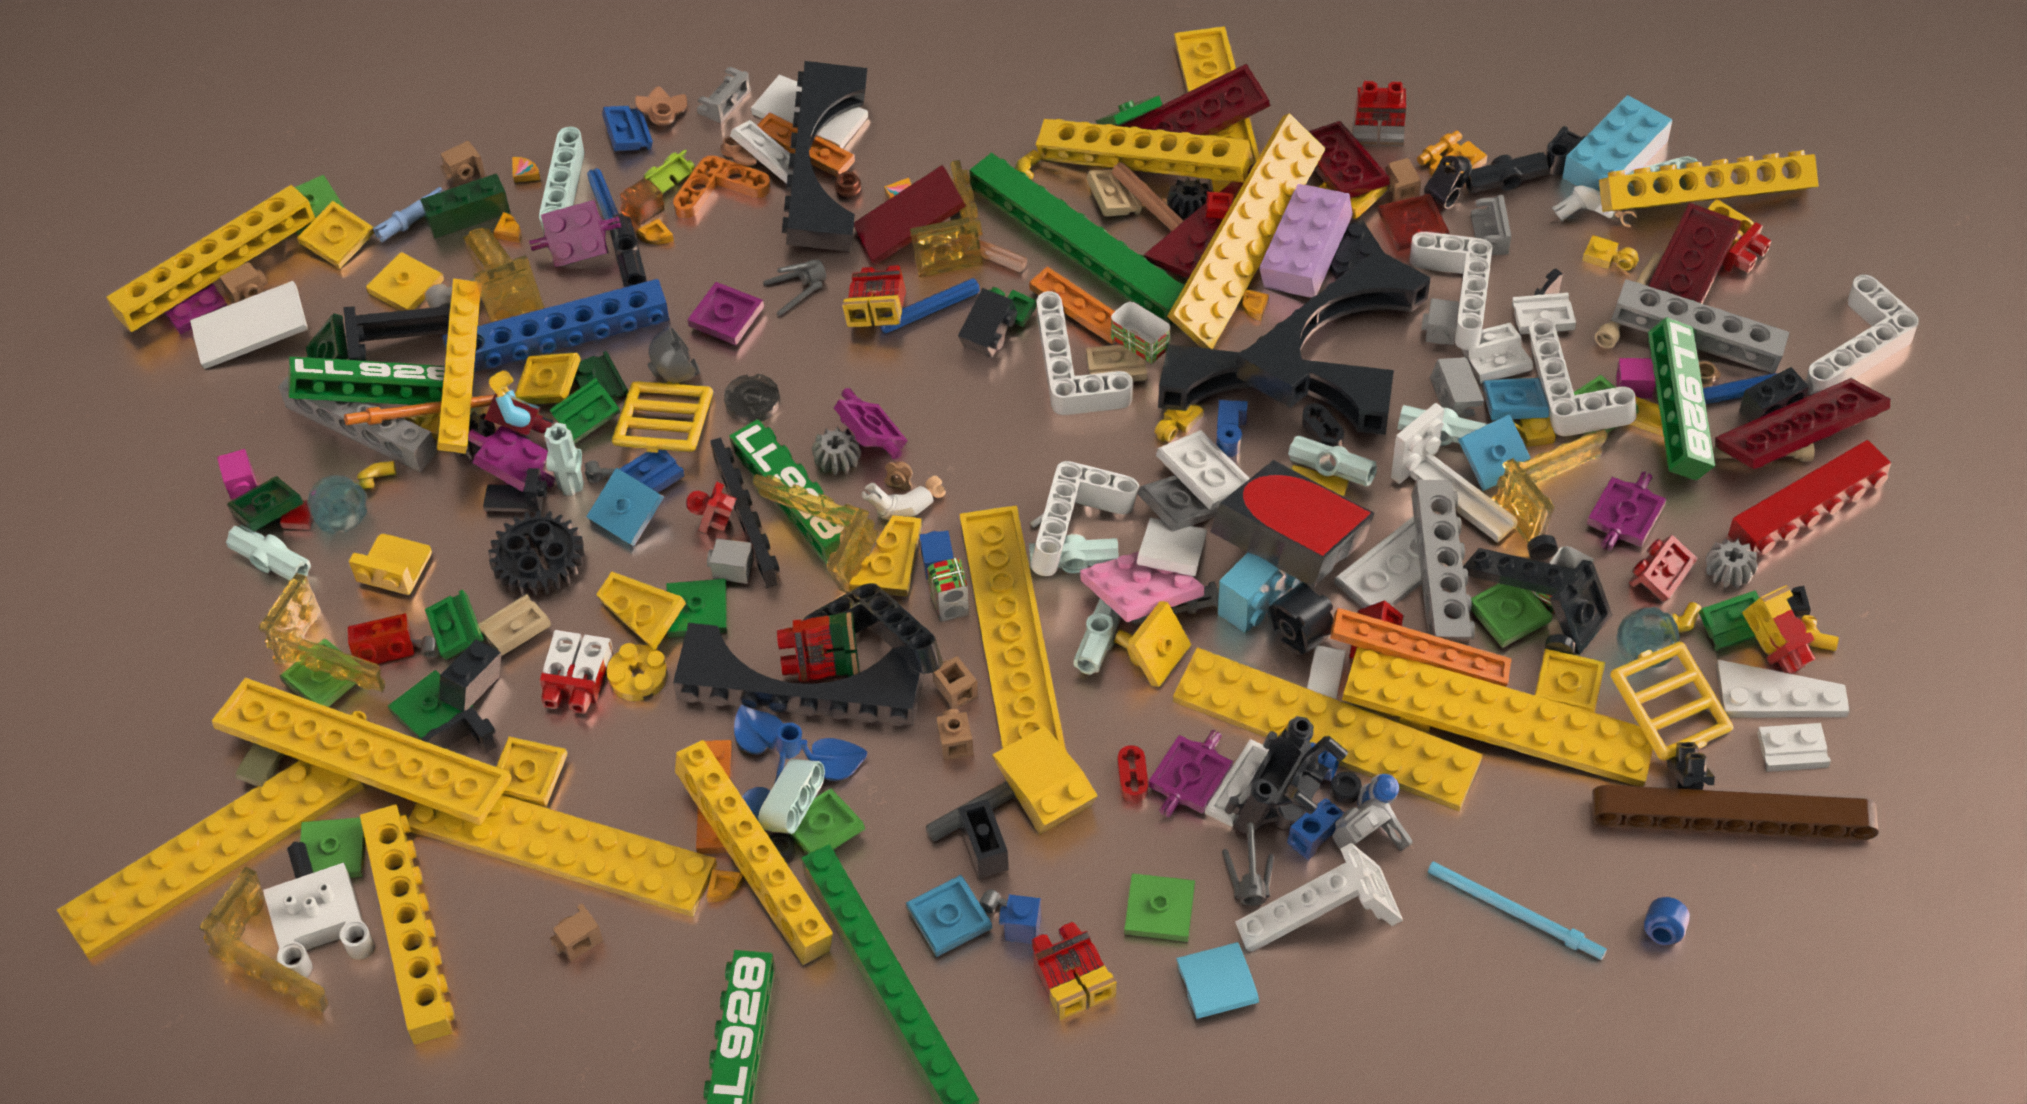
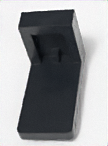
[483,468,547,512]
[420,707,497,753]

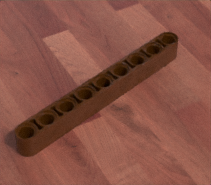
[1592,785,1879,840]

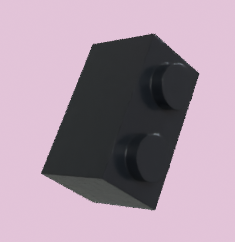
[958,288,1017,358]
[439,639,501,712]
[958,799,1009,879]

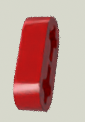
[1117,745,1148,803]

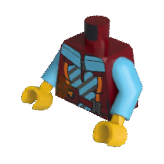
[485,370,554,436]

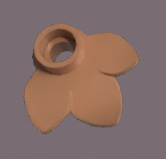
[635,86,687,125]
[720,136,759,165]

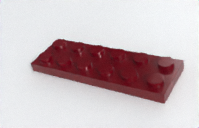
[1119,63,1271,173]
[1715,378,1891,469]

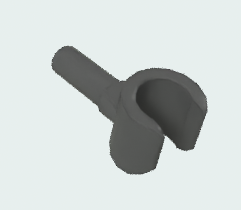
[585,460,620,483]
[411,636,439,658]
[980,889,1008,914]

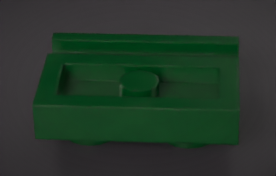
[574,351,628,402]

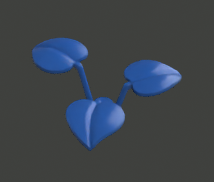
[734,704,867,820]

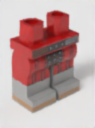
[1352,81,1406,146]

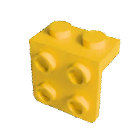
[349,534,432,595]

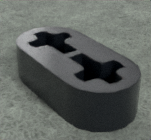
[1302,403,1344,447]

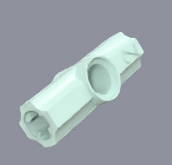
[1397,405,1488,446]
[544,423,584,496]
[1288,436,1378,487]
[226,525,311,583]
[1029,534,1119,574]
[1074,598,1121,675]

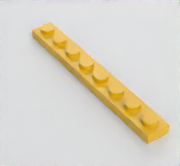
[437,278,481,454]

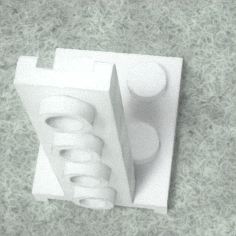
[1391,403,1518,543]
[1236,843,1403,951]

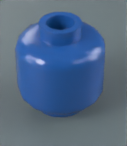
[1644,897,1690,945]

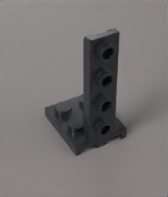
[343,306,450,361]
[1463,548,1613,654]

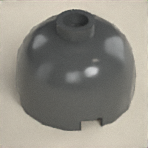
[647,326,700,383]

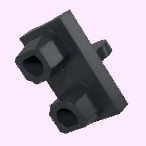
[1667,742,1715,790]

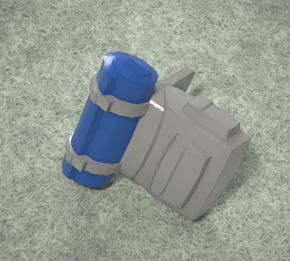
[1332,774,1413,851]

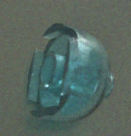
[307,475,367,534]
[1616,607,1680,668]

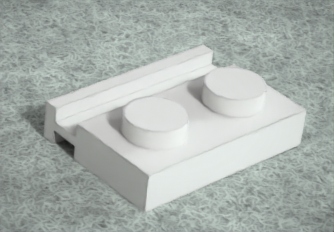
[1512,293,1576,335]
[1757,723,1831,772]

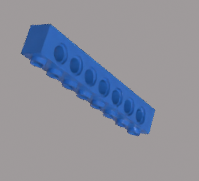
[442,279,670,372]

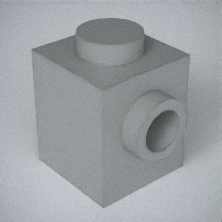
[1421,298,1459,345]
[707,538,754,583]

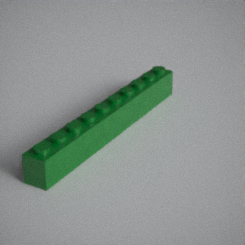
[969,152,1185,326]
[801,844,980,1104]

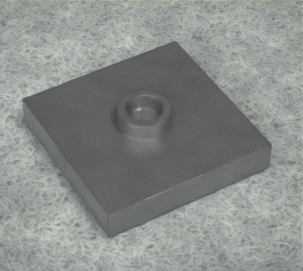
[1137,475,1218,531]

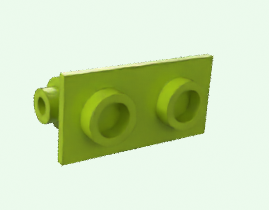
[641,149,695,197]

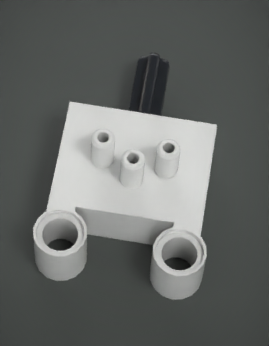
[263,841,375,981]

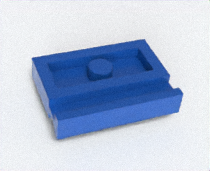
[602,106,653,151]
[620,450,685,493]

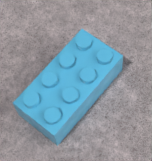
[1562,95,1673,191]
[1218,552,1301,634]

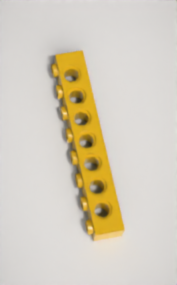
[1035,119,1253,183]
[1599,150,1819,213]
[106,185,315,333]
[675,740,833,965]
[360,804,455,1045]

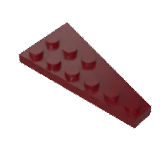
[1144,162,1256,279]

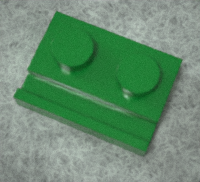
[549,378,621,444]
[425,589,484,660]
[1698,590,1759,651]

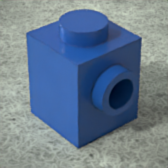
[999,894,1042,944]

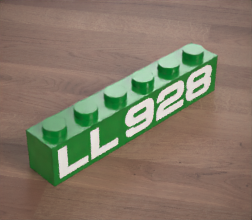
[1648,317,1715,481]
[288,356,444,405]
[729,419,856,564]
[703,950,776,1104]

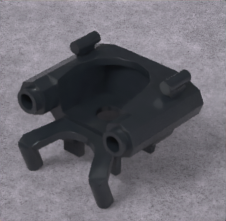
[1225,716,1348,833]

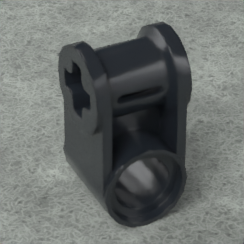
[1546,126,1586,176]
[1424,155,1472,209]

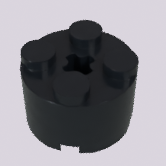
[1267,582,1333,655]

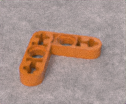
[673,155,771,219]

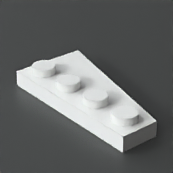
[1716,660,1849,718]

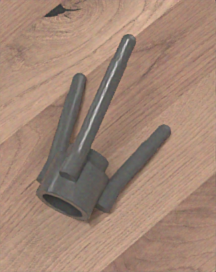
[763,260,827,316]
[1222,822,1274,906]

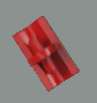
[686,481,737,534]

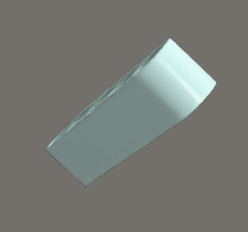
[539,126,585,236]

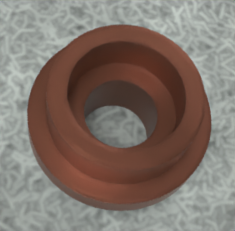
[835,171,861,197]

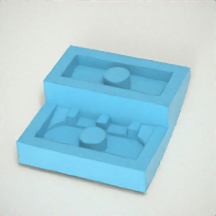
[1176,942,1259,1019]

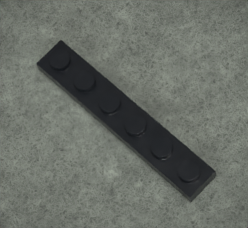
[710,437,780,589]

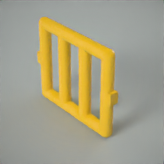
[611,381,713,453]
[1610,641,1733,761]

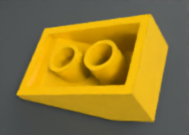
[992,726,1098,835]

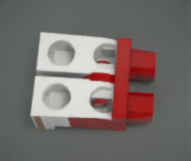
[539,630,615,714]

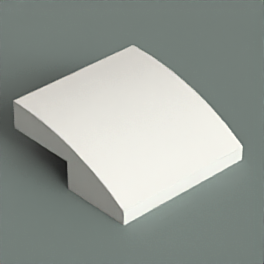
[1462,323,1533,384]

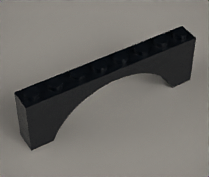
[782,61,868,252]
[1236,249,1431,408]
[1158,344,1394,435]
[673,623,925,726]

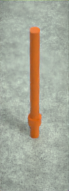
[344,394,494,425]

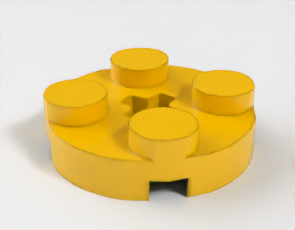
[607,643,668,701]

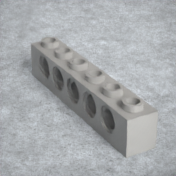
[1611,279,1790,373]
[278,376,437,472]
[1411,480,1475,646]

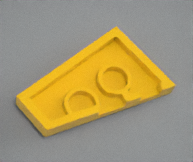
[849,515,922,597]
[596,571,686,651]

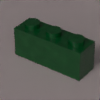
[420,173,511,239]

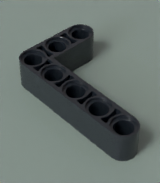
[803,583,943,674]

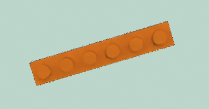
[1330,608,1511,687]

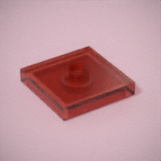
[1378,193,1450,251]

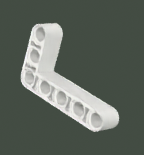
[1410,232,1492,350]
[1805,275,1919,396]
[1037,291,1133,415]
[1529,318,1636,436]
[1031,461,1139,576]

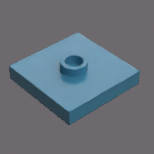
[1482,378,1549,420]
[1458,414,1535,491]
[586,468,664,546]
[906,875,993,957]

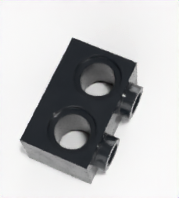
[1739,367,1809,422]

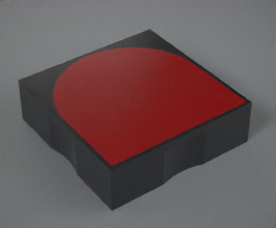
[1210,460,1375,588]

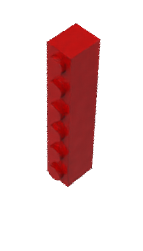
[1728,439,1892,556]

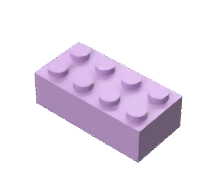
[1260,184,1353,298]

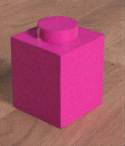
[1615,358,1656,398]
[217,449,257,499]

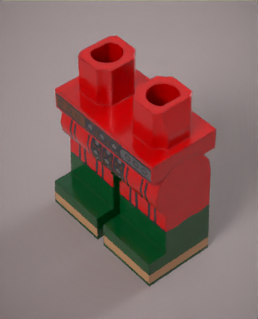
[777,612,860,682]

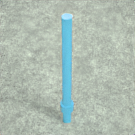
[1428,861,1607,960]

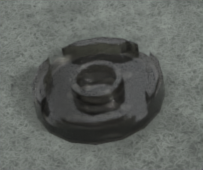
[724,374,780,423]

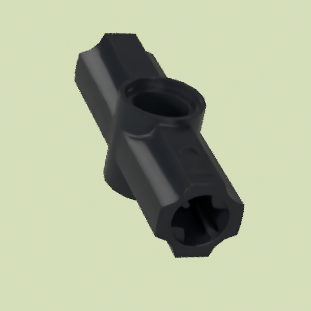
[1465,152,1549,193]
[609,213,647,287]

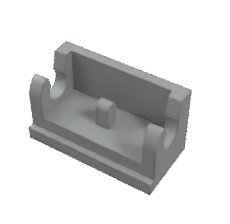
[697,67,751,124]
[1471,195,1511,255]
[1430,357,1484,418]

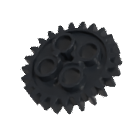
[488,510,585,596]

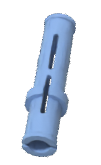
[373,187,443,242]

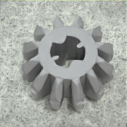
[812,426,861,476]
[1705,538,1758,589]

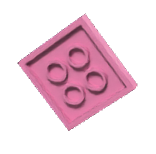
[1080,551,1204,622]

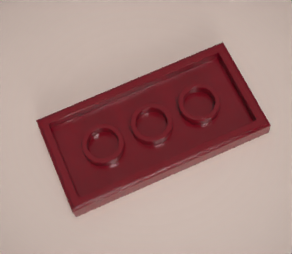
[1308,121,1390,198]
[854,164,967,265]
[1648,202,1741,304]

